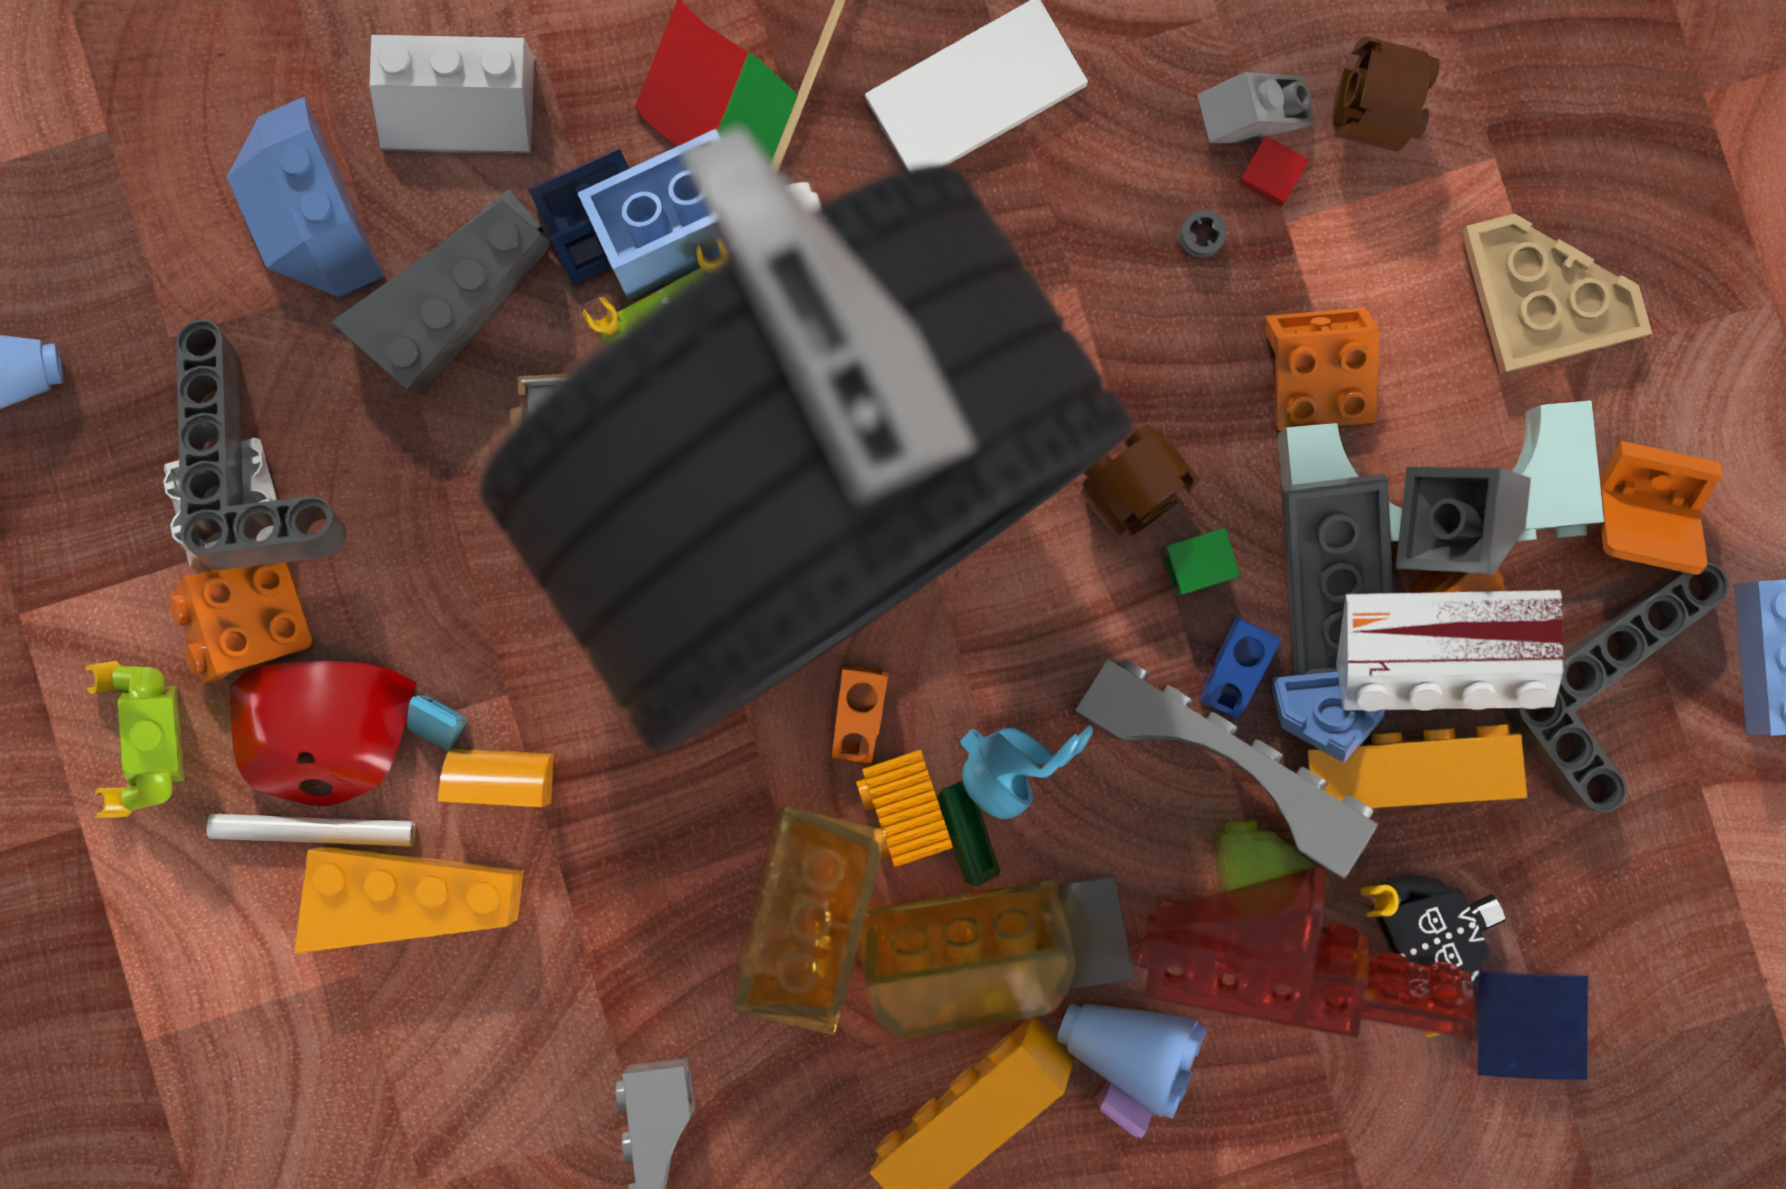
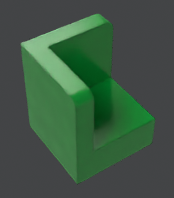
[1160,528,1239,597]

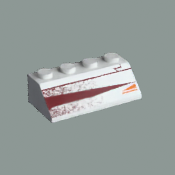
[1336,590,1563,711]

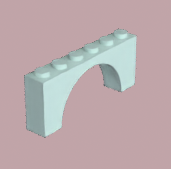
[1277,401,1604,544]

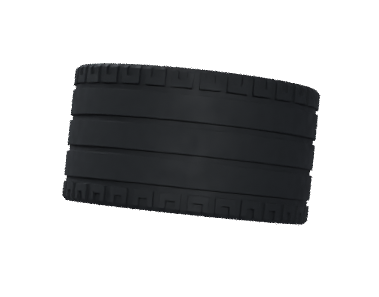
[479,165,1132,751]

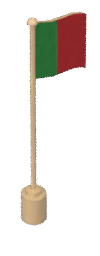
[635,0,846,170]

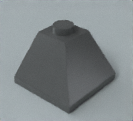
[1395,467,1531,574]

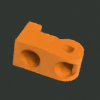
[832,664,889,765]

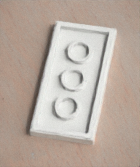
[865,0,1088,169]

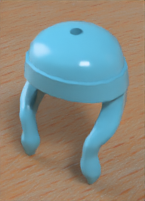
[960,725,1093,819]

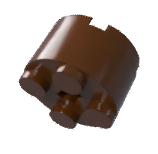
[1333,36,1440,152]
[1081,424,1200,542]

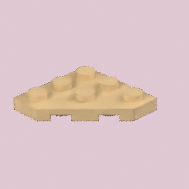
[1461,214,1652,374]

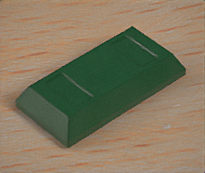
[937,780,1001,887]

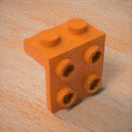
[1599,441,1722,575]
[169,562,312,685]

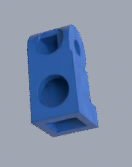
[1199,616,1282,720]

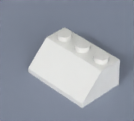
[370,35,534,154]

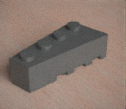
[331,200,553,394]

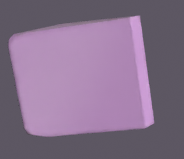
[1095,1081,1152,1138]

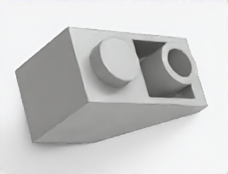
[1197,72,1314,144]

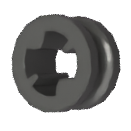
[1179,209,1227,259]

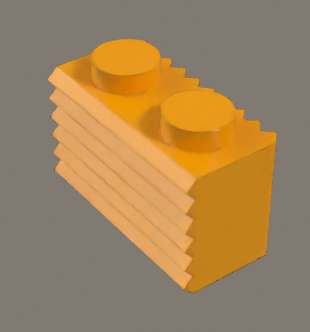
[856,749,953,867]

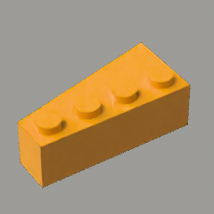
[1308,724,1527,808]
[294,845,524,954]
[869,1013,1075,1189]

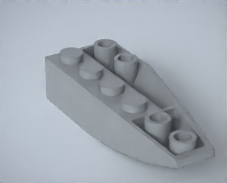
[681,127,974,505]

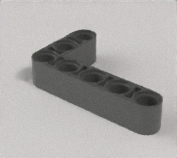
[176,319,347,570]
[1505,563,1729,813]

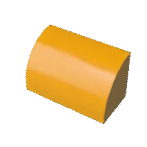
[438,748,554,807]

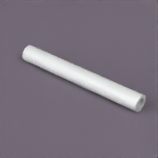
[207,814,416,847]

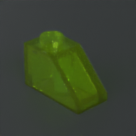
[1213,820,1330,898]

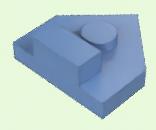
[1272,671,1385,763]

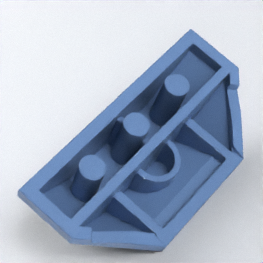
[227,97,386,299]

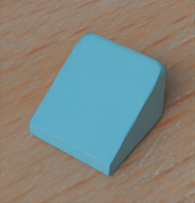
[407,695,468,751]

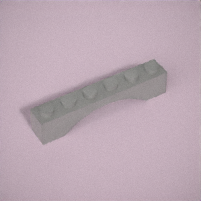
[1075,658,1379,880]
[616,1057,695,1189]

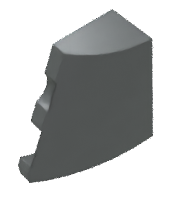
[1034,873,1135,993]

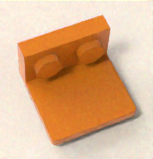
[1265,307,1380,431]

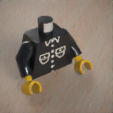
[1360,873,1505,1037]

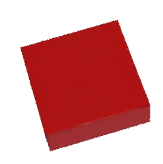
[1239,136,1309,207]

